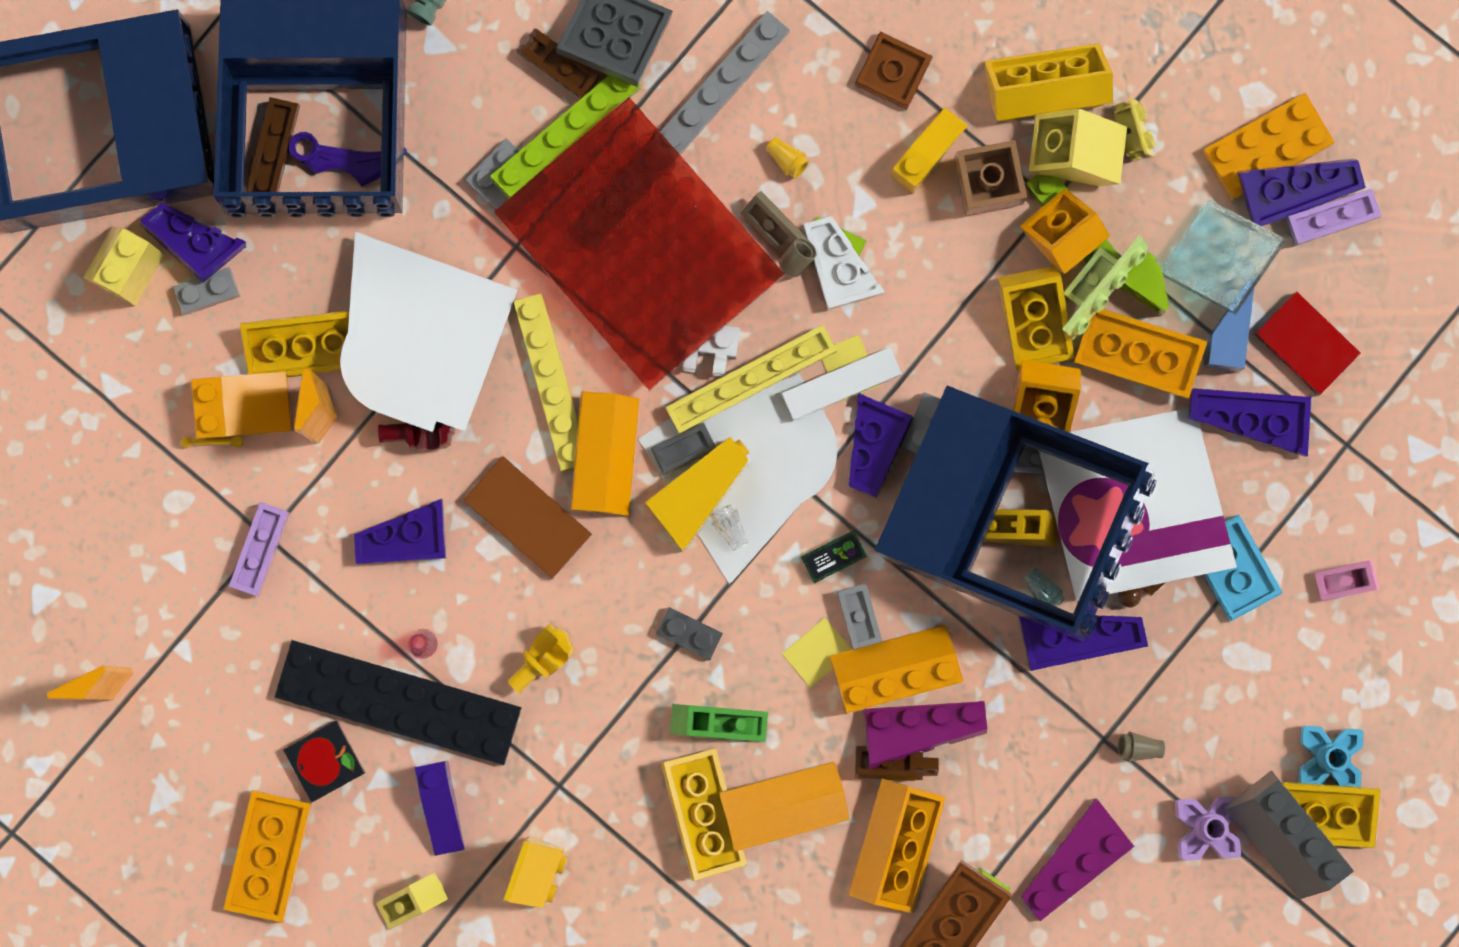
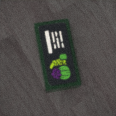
[800,530,867,584]

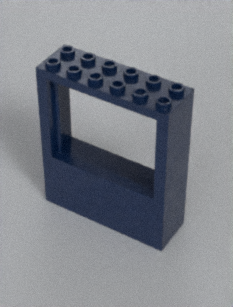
[214,0,407,218]
[0,9,215,233]
[874,385,1157,642]

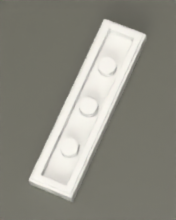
[781,347,902,421]

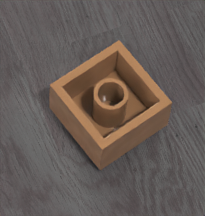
[954,140,1027,216]

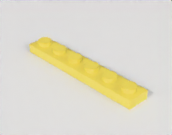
[513,293,578,472]
[665,325,837,434]

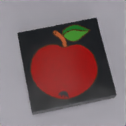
[283,720,366,803]

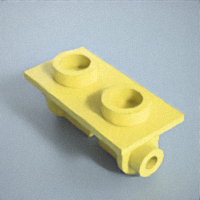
[1114,97,1155,162]

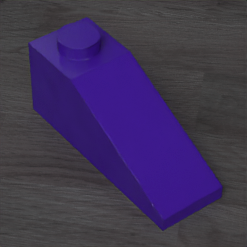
[415,761,465,856]

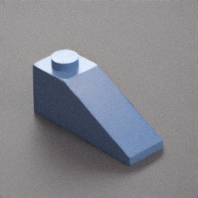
[1202,280,1255,373]

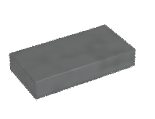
[650,423,716,476]

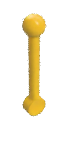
[180,436,243,448]

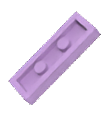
[1286,189,1382,246]
[229,502,290,597]

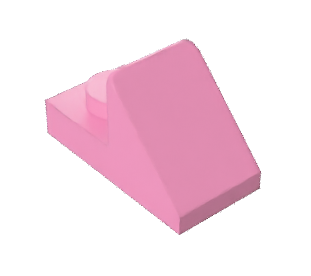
[1315,560,1379,602]

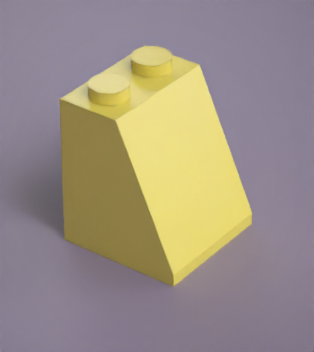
[1029,109,1127,186]
[83,226,164,306]

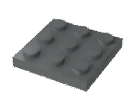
[556,0,673,87]

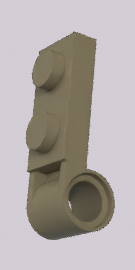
[740,191,817,277]

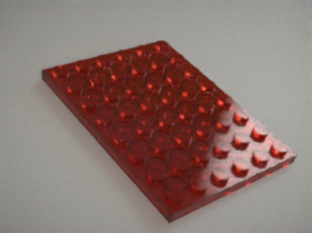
[494,97,785,392]

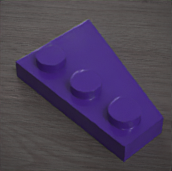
[140,203,246,283]
[849,393,913,499]
[354,499,447,565]

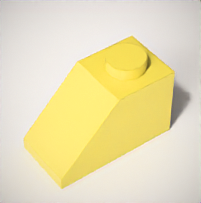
[376,872,448,930]

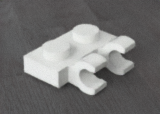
[677,319,741,377]

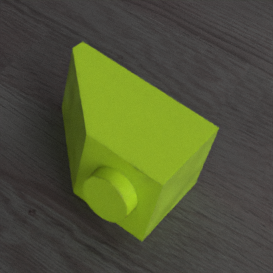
[1120,251,1169,316]

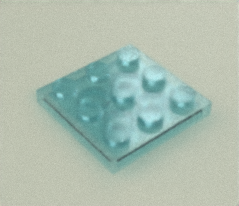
[1162,200,1285,315]

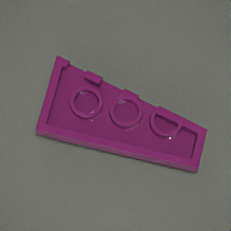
[864,701,988,769]
[1020,798,1135,921]

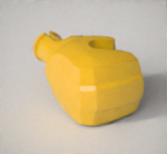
[507,624,575,694]

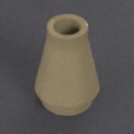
[1118,732,1165,762]

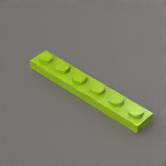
[490,75,642,200]

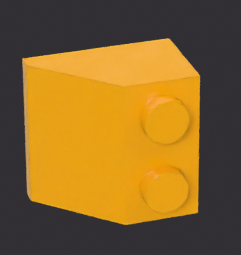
[1020,189,1110,274]
[1012,359,1081,432]

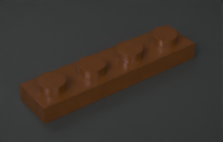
[246,97,300,219]

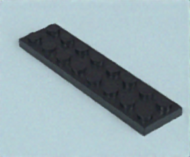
[274,640,522,765]

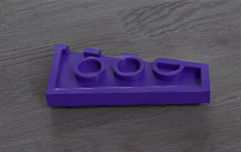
[1237,159,1366,228]
[1189,388,1311,457]
[1018,615,1148,671]

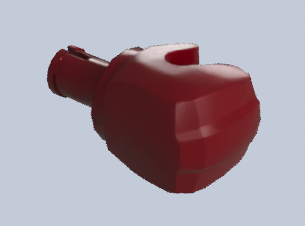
[378,421,455,450]

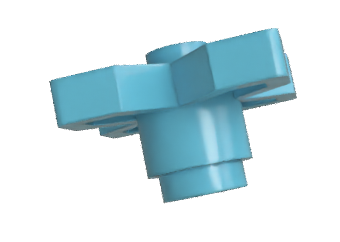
[1298,726,1364,787]

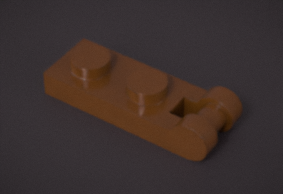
[517,28,600,99]

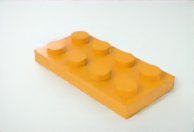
[1202,92,1335,202]
[1074,309,1208,399]
[223,790,312,923]

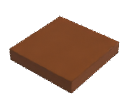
[855,31,933,110]

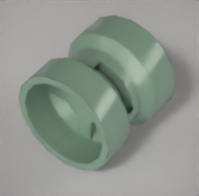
[406,0,446,26]

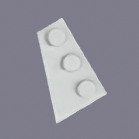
[803,216,885,310]

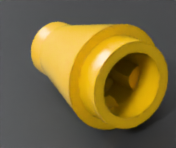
[765,137,810,179]

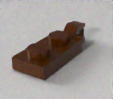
[855,746,939,781]

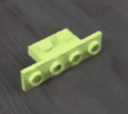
[1062,235,1149,340]

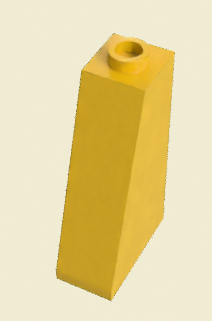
[645,437,750,552]

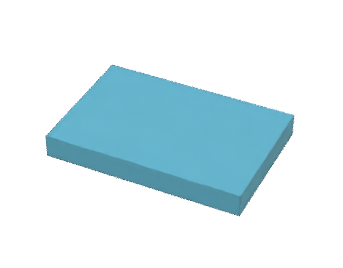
[1203,515,1283,622]

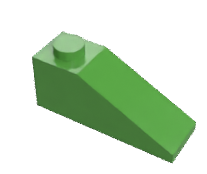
[670,704,768,742]

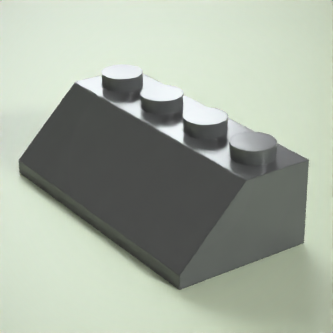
[1224,770,1354,899]

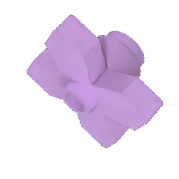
[1175,797,1241,860]

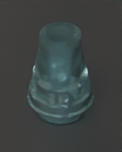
[1023,567,1066,607]

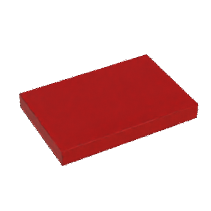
[1254,291,1361,396]

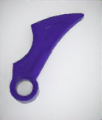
[289,132,407,187]

